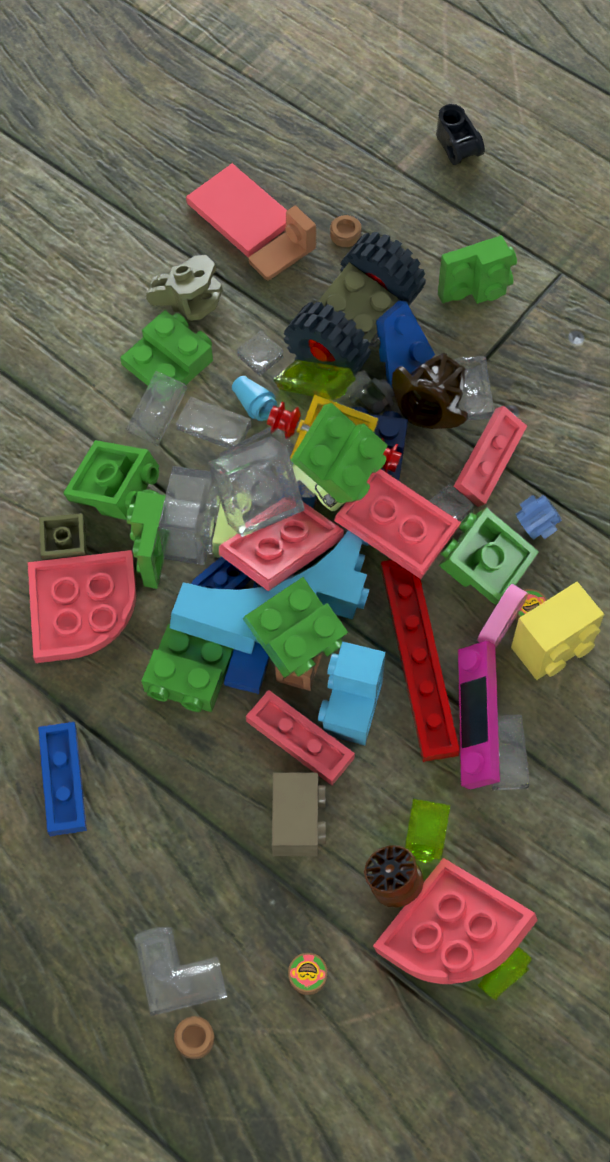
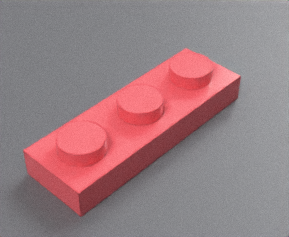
[453,405,527,507]
[246,690,355,785]

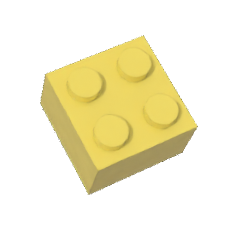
[511,582,604,680]

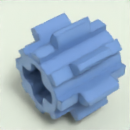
[516,495,562,540]

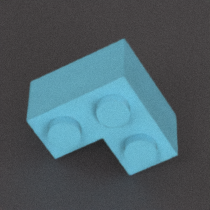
[318,641,386,745]

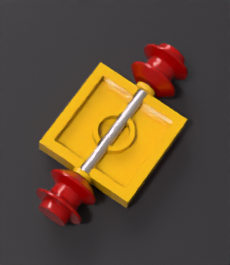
[267,395,402,473]

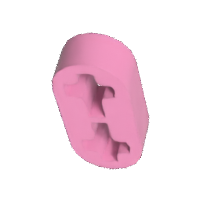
[477,584,528,648]

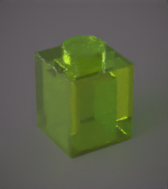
[405,799,450,862]

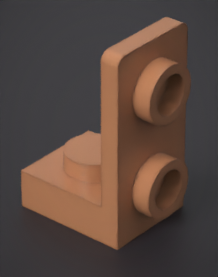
[249,205,316,281]

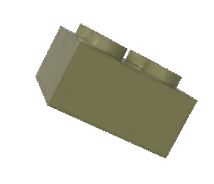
[39,513,87,561]

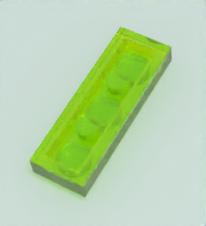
[273,359,356,401]

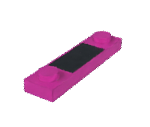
[458,640,500,790]

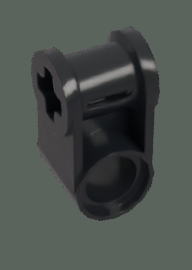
[436,104,485,165]

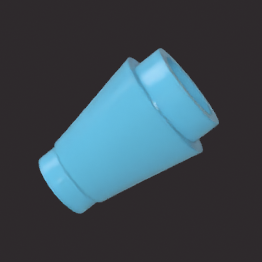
[232,376,277,421]

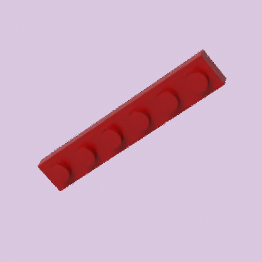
[381,560,460,762]

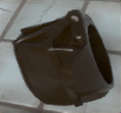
[391,353,468,429]

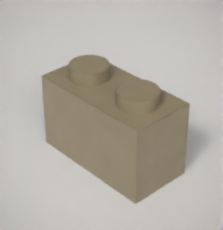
[272,773,326,856]

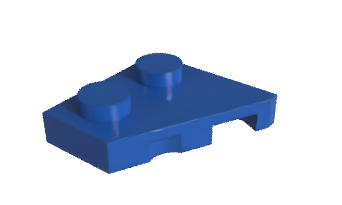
[376,301,435,389]

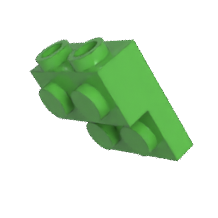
[438,235,517,304]
[120,310,213,402]
[290,403,388,503]
[63,440,159,520]
[127,490,171,589]
[438,507,539,606]
[243,577,348,678]
[142,624,234,712]

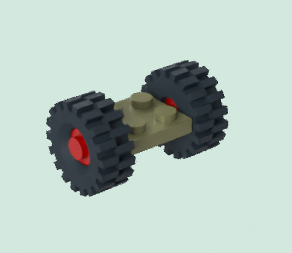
[284,232,426,385]

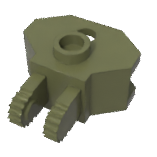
[145,255,223,321]

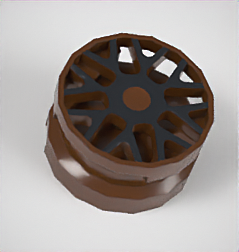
[364,845,424,908]

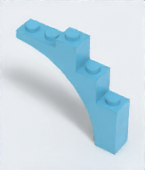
[170,530,370,654]

